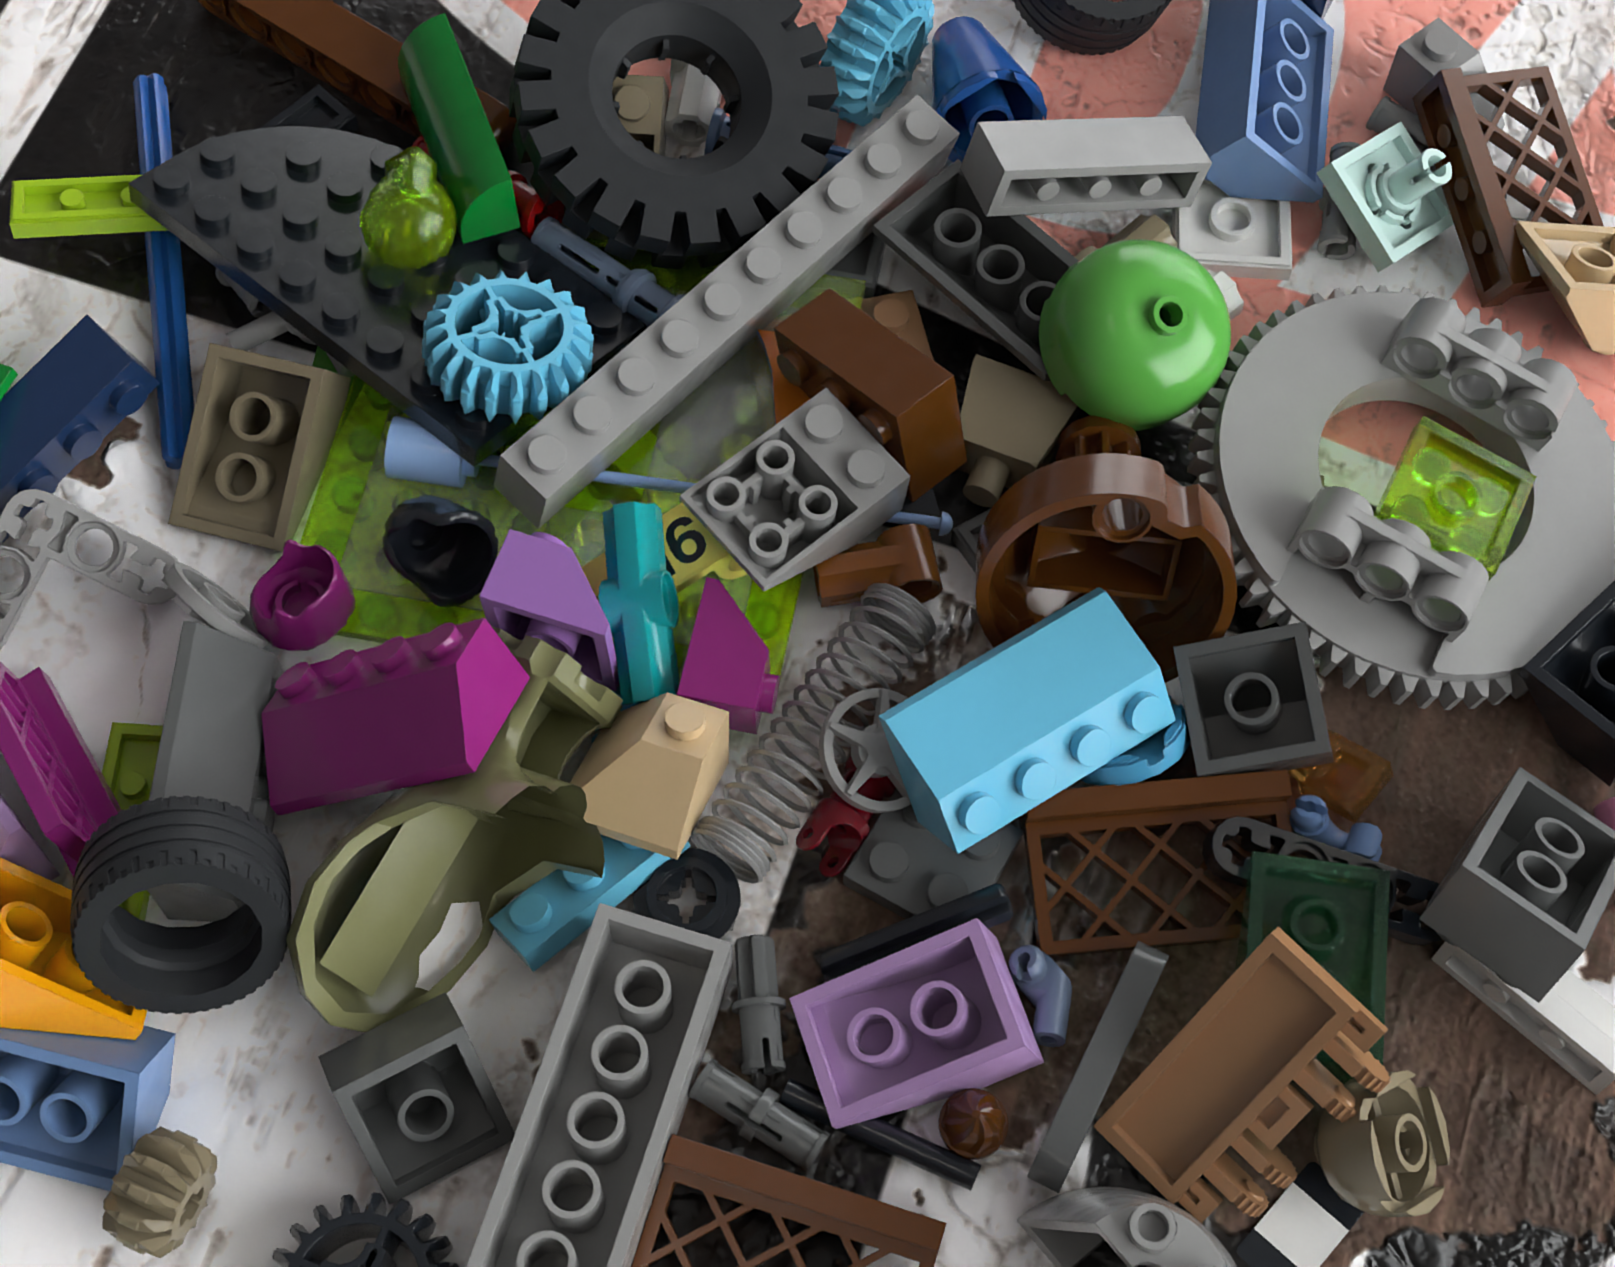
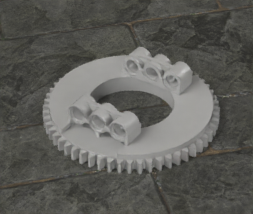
[1187,285,1615,710]

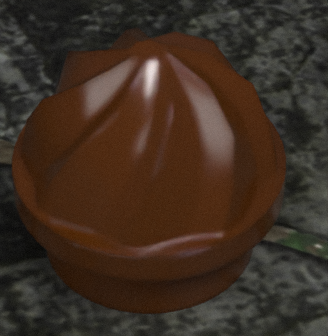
[938,1088,1009,1160]

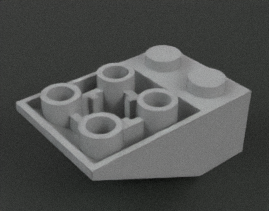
[680,388,911,591]

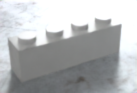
[960,116,1212,217]

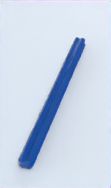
[133,73,194,470]

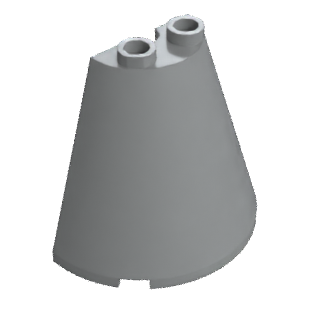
[1017,1186,1237,1267]

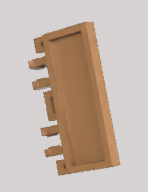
[1093,926,1391,1223]

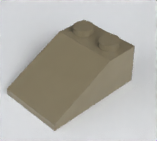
[168,343,351,552]

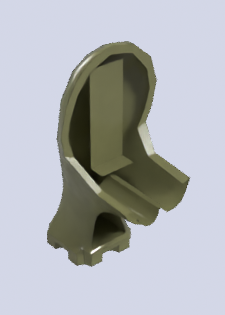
[286,626,623,1033]

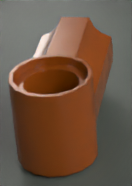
[813,524,943,608]

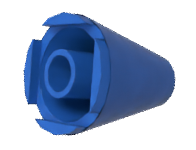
[932,16,1047,163]

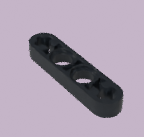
[1202,816,1442,946]

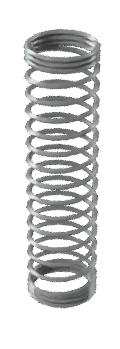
[692,583,936,884]

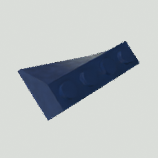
[0,315,160,544]

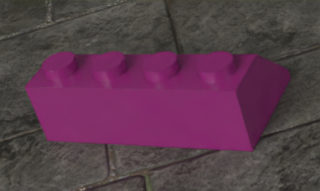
[261,617,530,816]

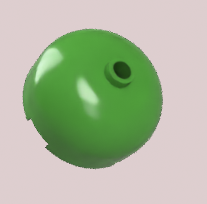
[1039,239,1231,431]

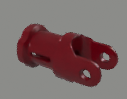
[796,755,896,877]

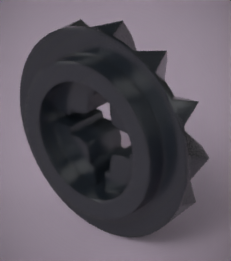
[633,848,741,939]

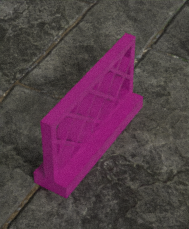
[0,662,122,878]

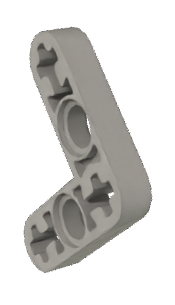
[0,489,179,650]

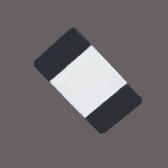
[1237,1162,1364,1267]

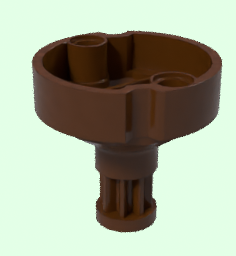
[975,415,1237,683]

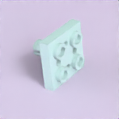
[1316,121,1454,272]

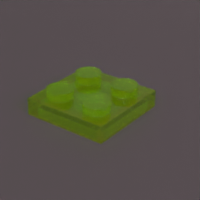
[1374,416,1537,581]

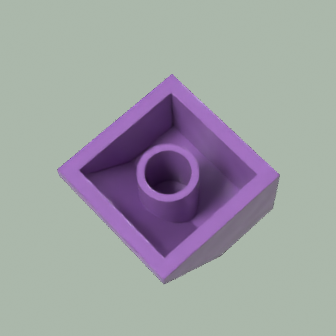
[479,529,619,691]

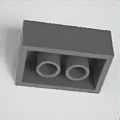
[1419,767,1615,1003]

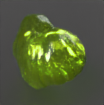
[360,146,457,269]

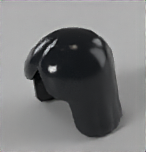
[382,494,498,608]

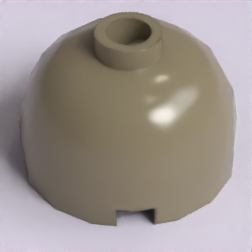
[1314,1070,1450,1217]

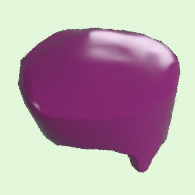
[249,539,356,651]

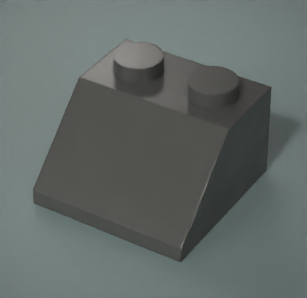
[1173,621,1334,777]
[318,992,515,1205]

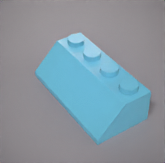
[879,587,1176,854]

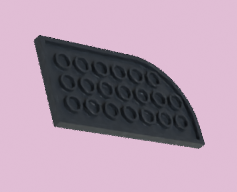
[128,126,646,467]

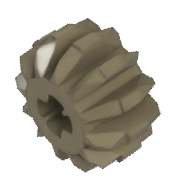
[102,1126,217,1258]

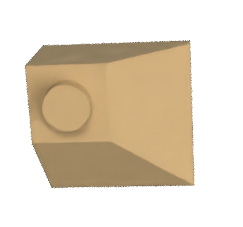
[1515,221,1615,355]
[570,692,729,860]

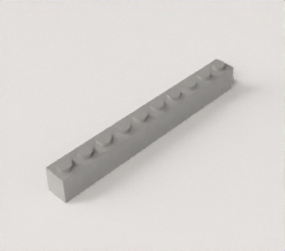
[493,94,960,529]

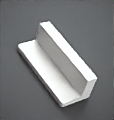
[1431,941,1615,1095]

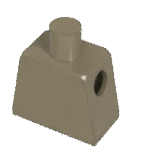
[957,354,1081,507]

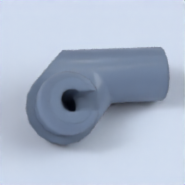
[1008,945,1072,1047]

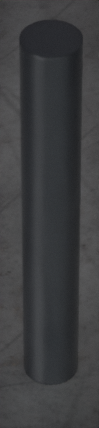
[779,1078,982,1191]

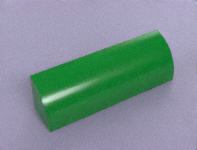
[398,13,520,244]

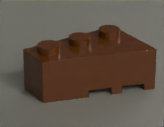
[774,288,967,503]

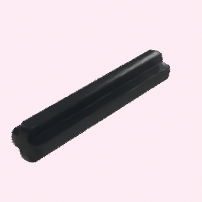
[819,883,1013,982]

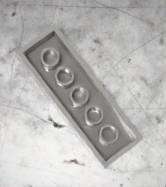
[466,903,733,1267]

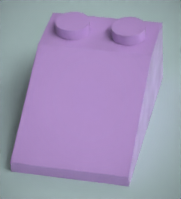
[789,918,1044,1129]

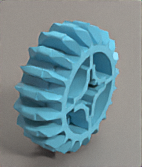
[819,0,935,127]
[422,269,594,425]

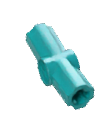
[598,501,680,705]

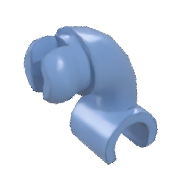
[1290,794,1382,862]

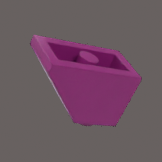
[677,577,780,735]

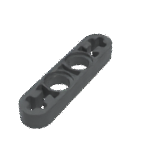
[1027,941,1170,1194]

